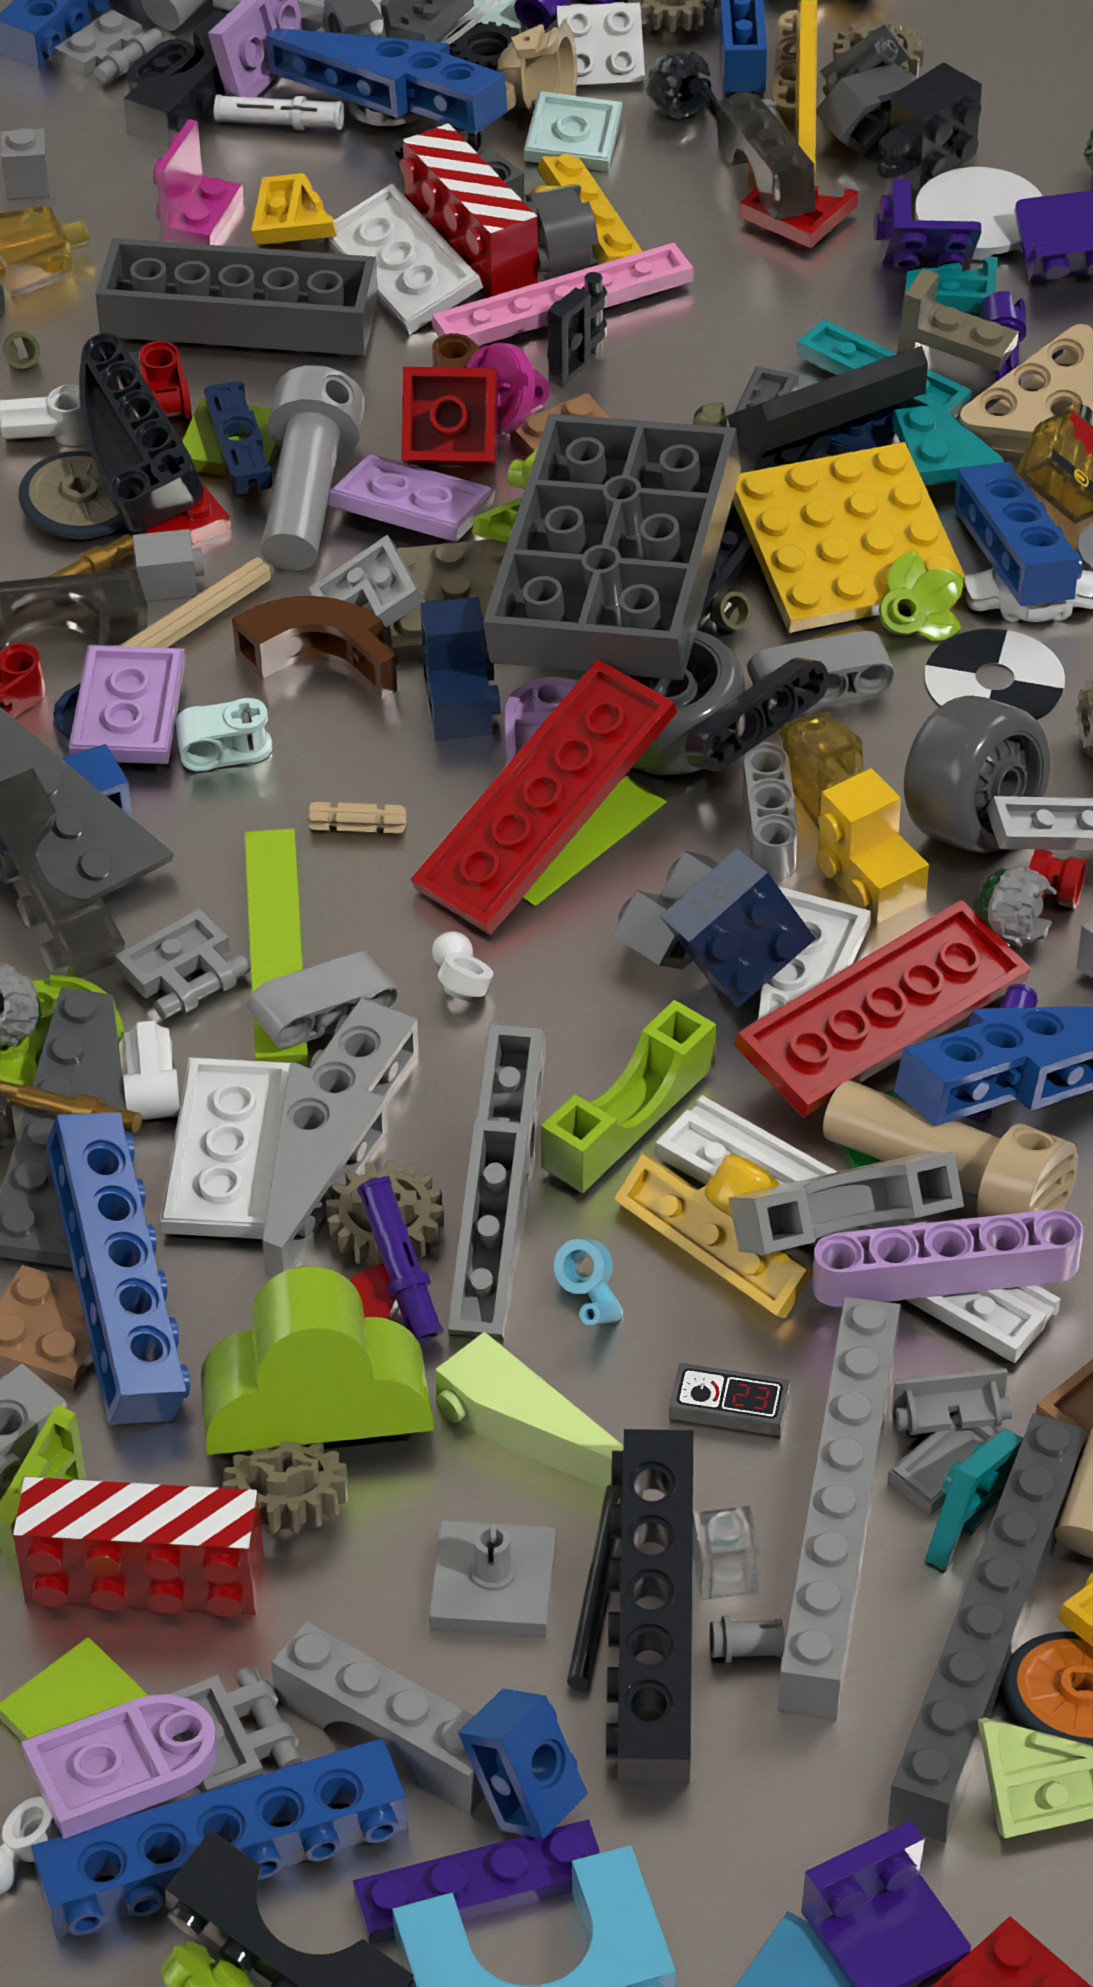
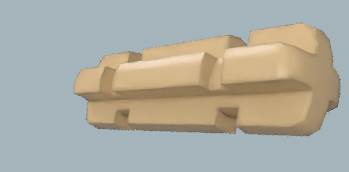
[308,801,407,834]

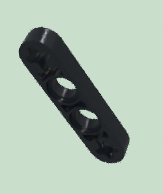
[685,657,829,772]

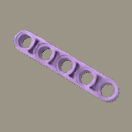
[812,1209,1083,1307]

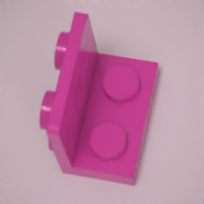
[153,119,243,245]

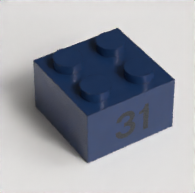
[660,847,816,1008]

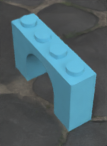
[393,1845,676,1987]

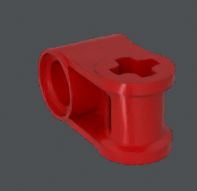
[139,341,192,420]
[0,643,47,719]

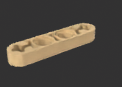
[772,10,797,125]

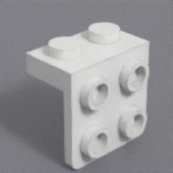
[556,2,645,88]

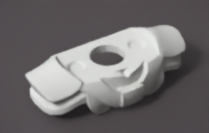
[965,567,1093,622]

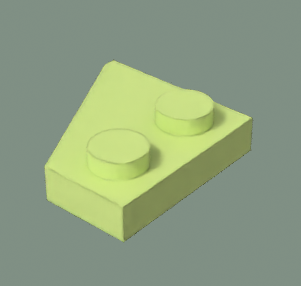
[977,1718,1093,1838]

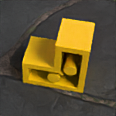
[816,768,929,924]

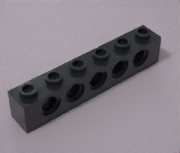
[606,1429,694,1782]

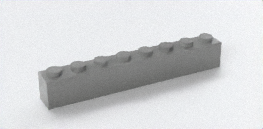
[778,1297,900,1720]

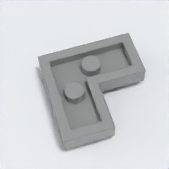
[309,535,425,627]

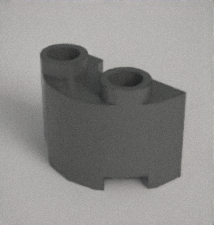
[524,184,599,281]

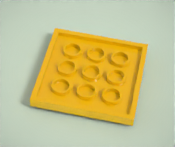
[732,442,968,633]

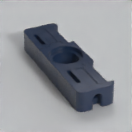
[204,381,273,494]

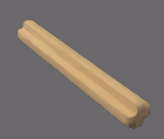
[119,557,271,648]

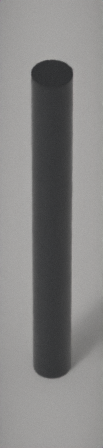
[567,1484,623,1690]

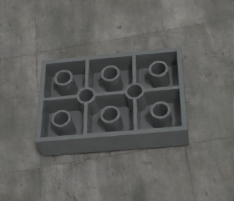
[483,414,741,680]

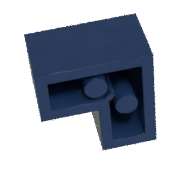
[420,597,501,741]

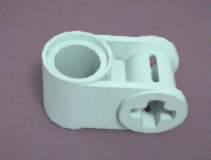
[175,698,273,772]

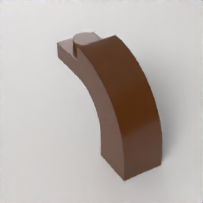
[232,596,399,699]

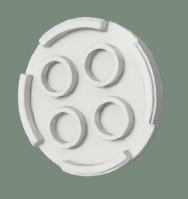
[915,167,1042,260]

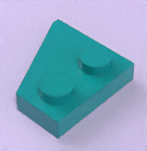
[893,404,1004,485]

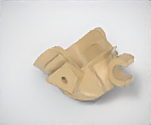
[497,23,577,114]

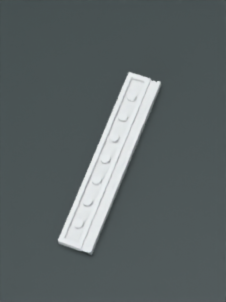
[655,1095,1061,1363]

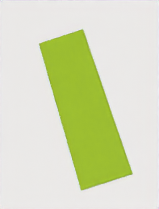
[523,776,667,907]

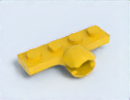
[530,154,643,265]
[614,1153,813,1318]

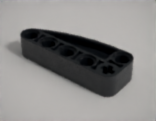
[79,333,204,532]

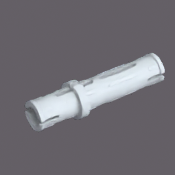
[214,95,344,131]

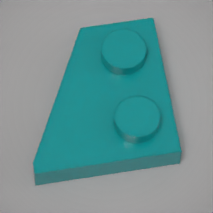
[905,257,998,316]
[925,1428,1023,1571]

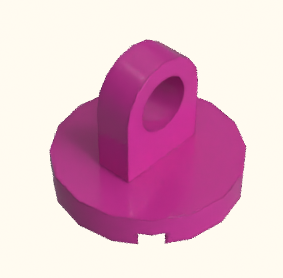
[466,343,551,435]

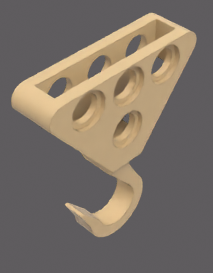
[960,324,1093,471]

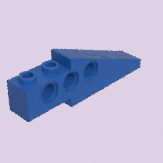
[266,28,508,134]
[894,1006,1093,1127]

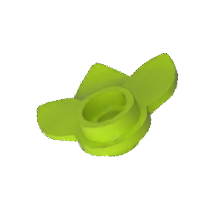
[879,551,963,642]

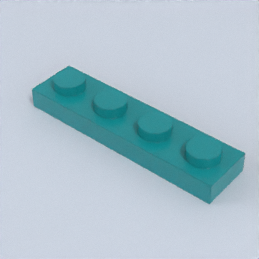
[797,319,972,418]

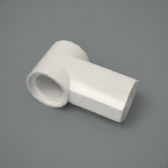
[0,385,87,446]
[123,1021,180,1120]

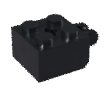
[877,62,982,191]

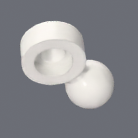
[432,931,493,1001]
[0,1797,62,1895]

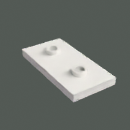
[324,183,483,335]
[160,1057,291,1239]

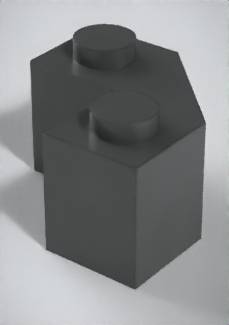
[816,62,918,156]
[612,851,719,970]

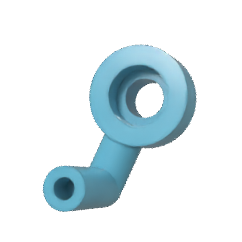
[554,1238,623,1325]

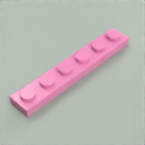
[432,243,693,346]

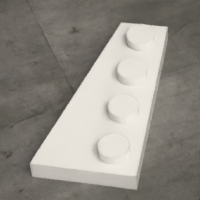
[758,886,871,1020]

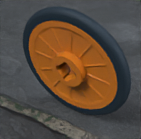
[1003,1631,1093,1746]

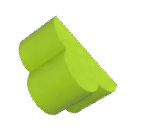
[200,1266,434,1455]

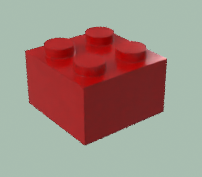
[401,366,499,467]

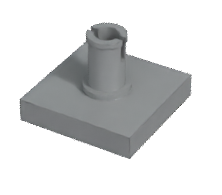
[429,1520,556,1638]

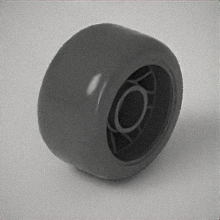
[627,630,746,776]
[904,695,1050,854]

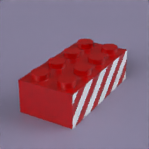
[400,123,538,298]
[13,1477,264,1617]

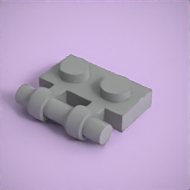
[54,9,163,82]
[115,908,250,1020]
[167,1666,303,1793]

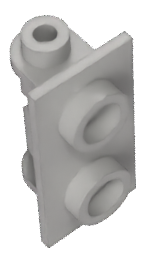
[892,1368,1012,1435]

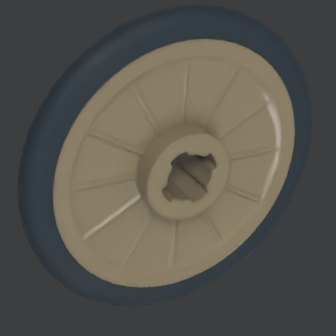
[18,451,124,539]

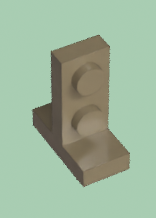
[897,269,1019,372]

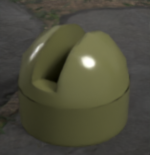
[3,331,40,369]
[693,402,727,427]
[709,591,752,631]

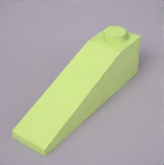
[435,1331,643,1497]

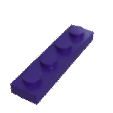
[353,1819,600,1945]

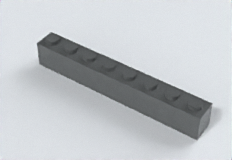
[888,1413,1088,1843]

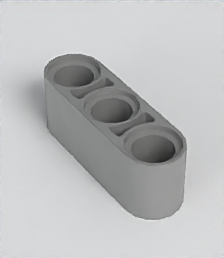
[747,631,896,712]
[742,743,798,882]
[247,951,399,1049]

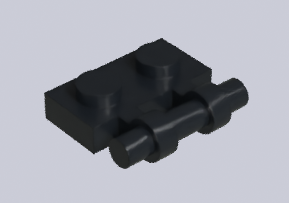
[546,272,607,388]

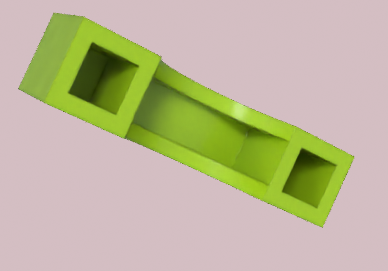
[541,1000,716,1193]

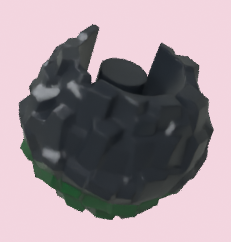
[646,51,711,119]

